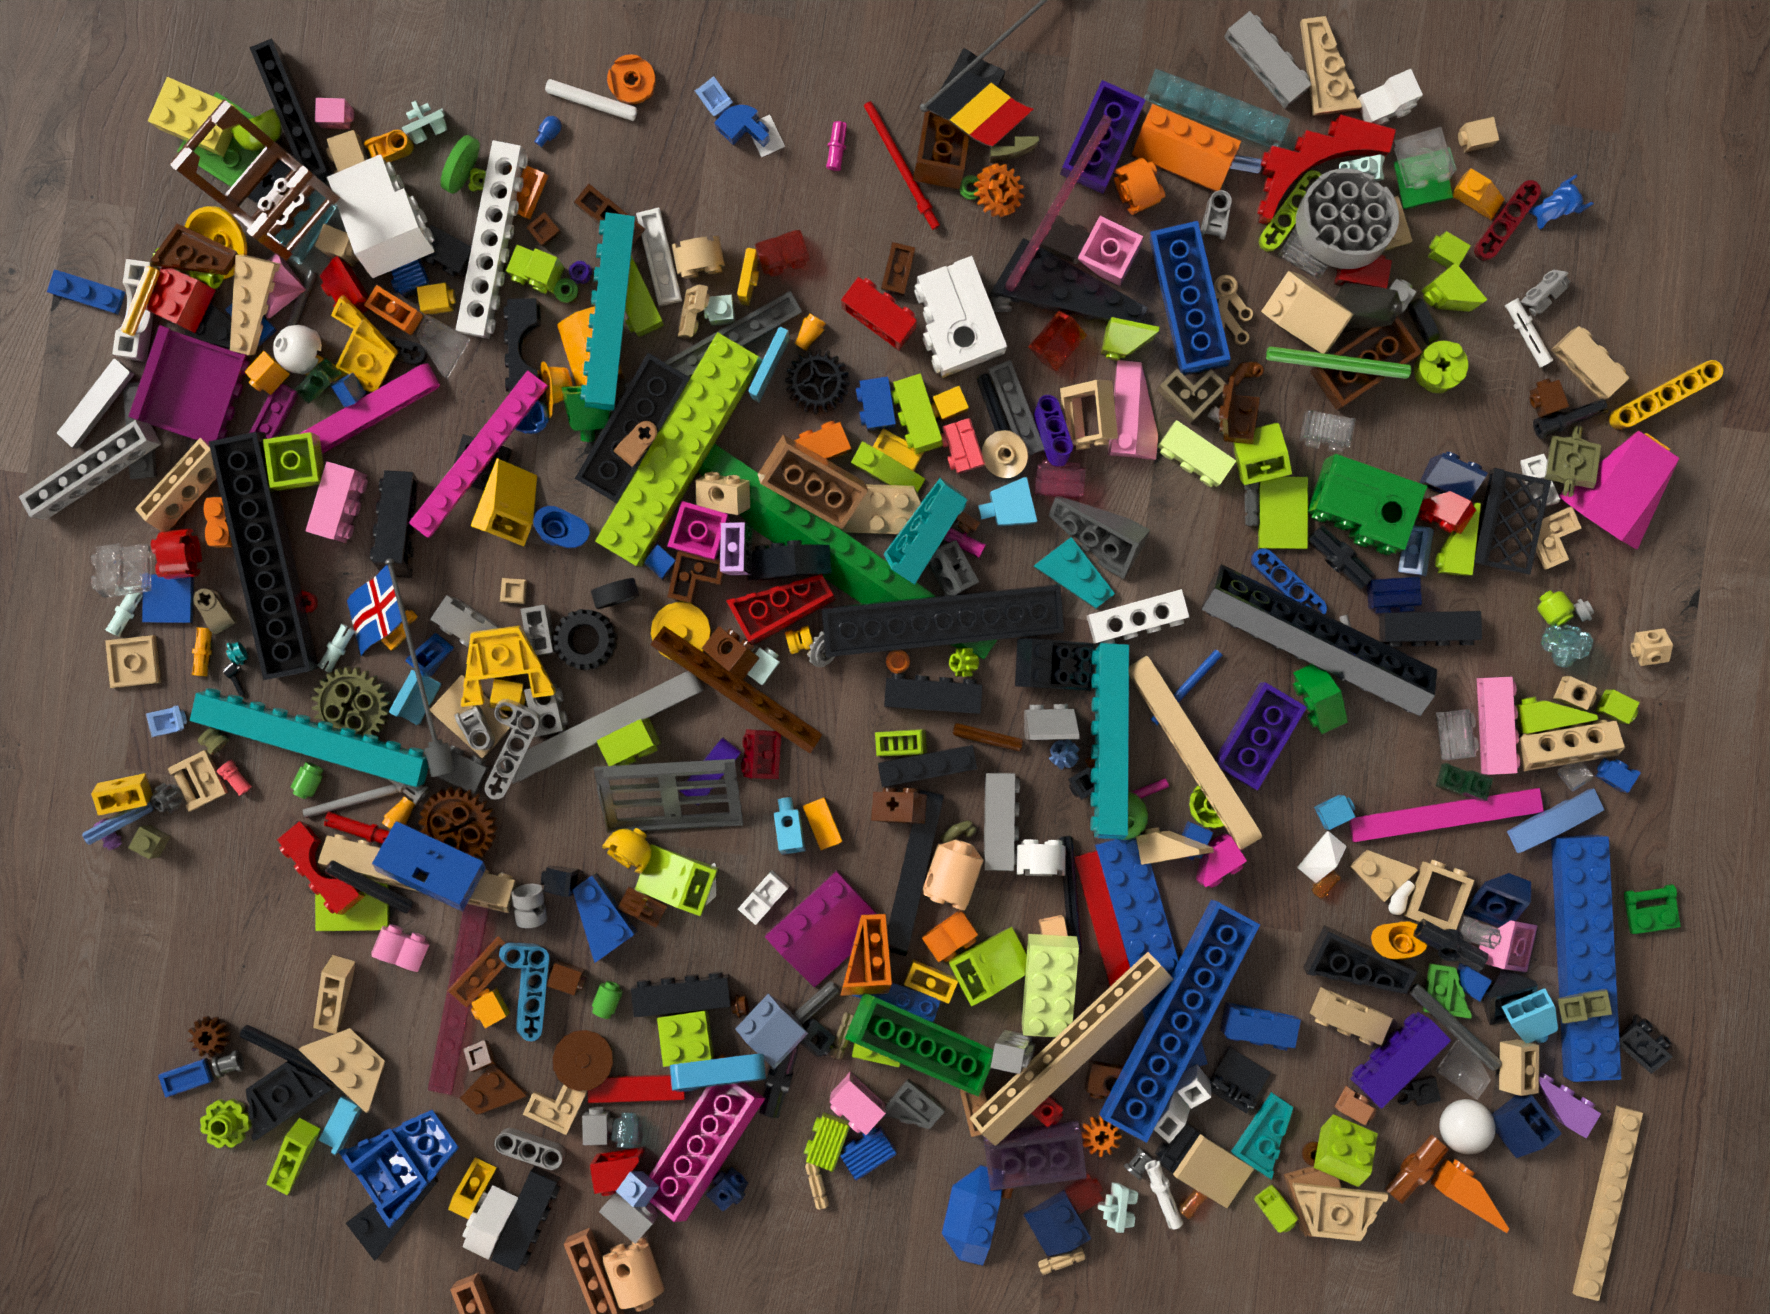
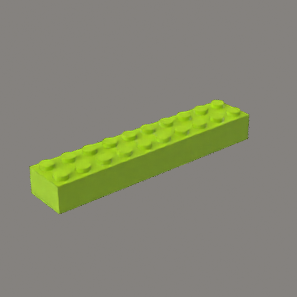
[595,332,763,567]

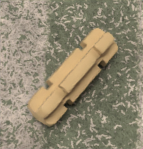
[805,1163,829,1209]
[1038,1246,1085,1275]

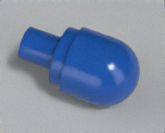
[534,116,562,148]

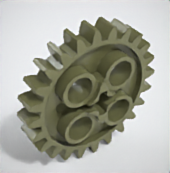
[311,666,391,736]

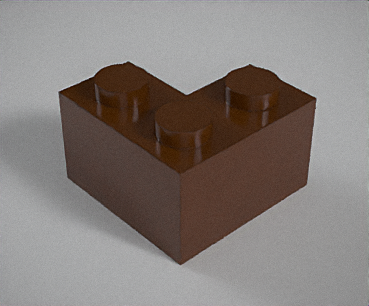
[667,550,725,604]

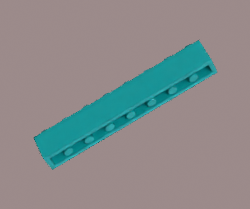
[580,212,635,411]
[1090,643,1129,839]

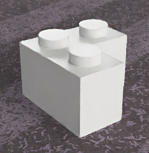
[1358,69,1423,126]
[462,1185,518,1260]

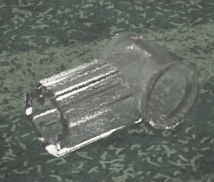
[1456,915,1502,949]

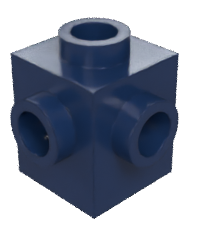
[706,1166,749,1211]

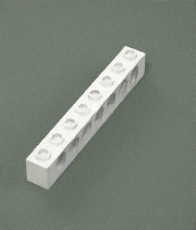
[456,140,528,339]

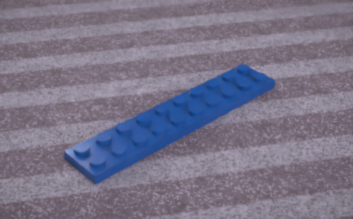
[1095,833,1208,1070]

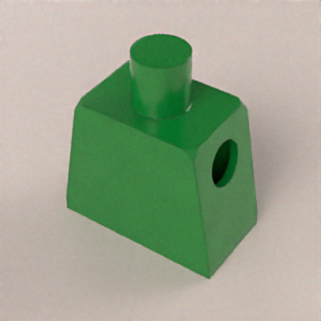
[562,386,610,442]

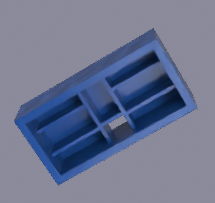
[372,821,486,912]

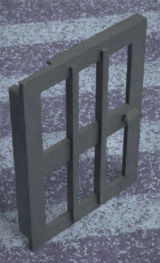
[594,759,743,833]

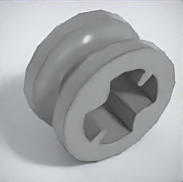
[991,296,1012,312]

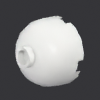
[273,325,322,374]

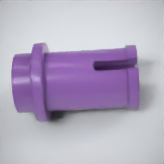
[93,818,122,851]

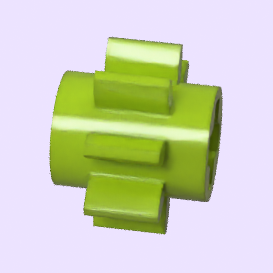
[949,648,979,677]

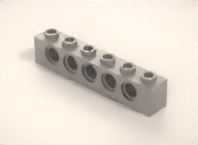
[19,420,161,520]

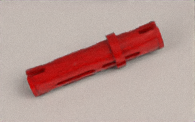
[324,812,390,844]

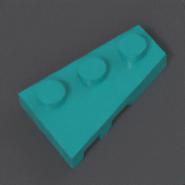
[1033,537,1115,609]

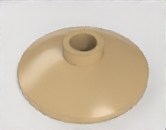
[982,430,1029,478]

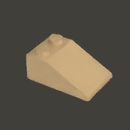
[1261,271,1354,354]

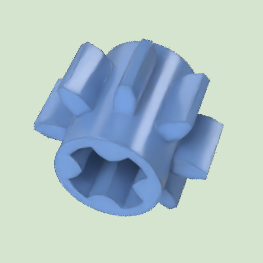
[1049,739,1080,770]

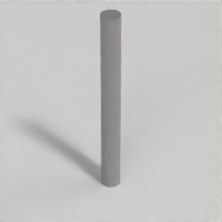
[303,784,398,818]

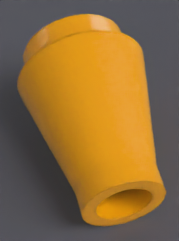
[795,314,826,351]
[382,797,415,829]

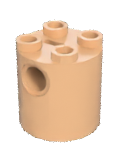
[922,839,984,910]
[603,1237,665,1312]

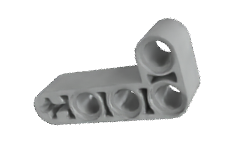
[485,699,540,800]

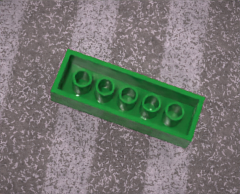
[844,993,994,1097]

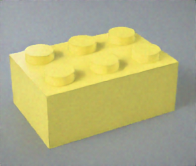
[148,77,243,157]

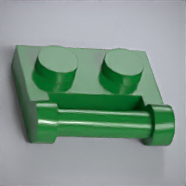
[1624,884,1681,934]

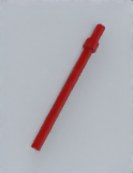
[864,101,940,230]

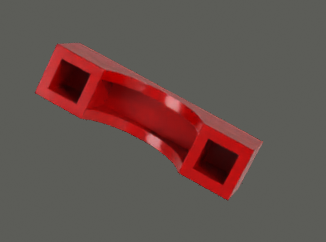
[277,821,365,915]

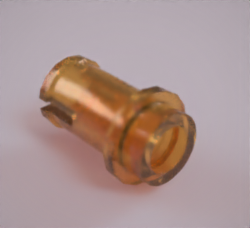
[1311,870,1341,900]
[1178,1189,1208,1219]

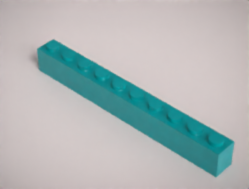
[190,688,429,787]

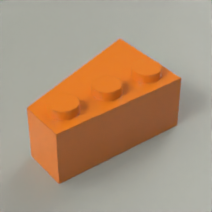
[840,914,892,996]

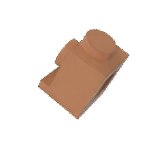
[1335,1086,1376,1125]

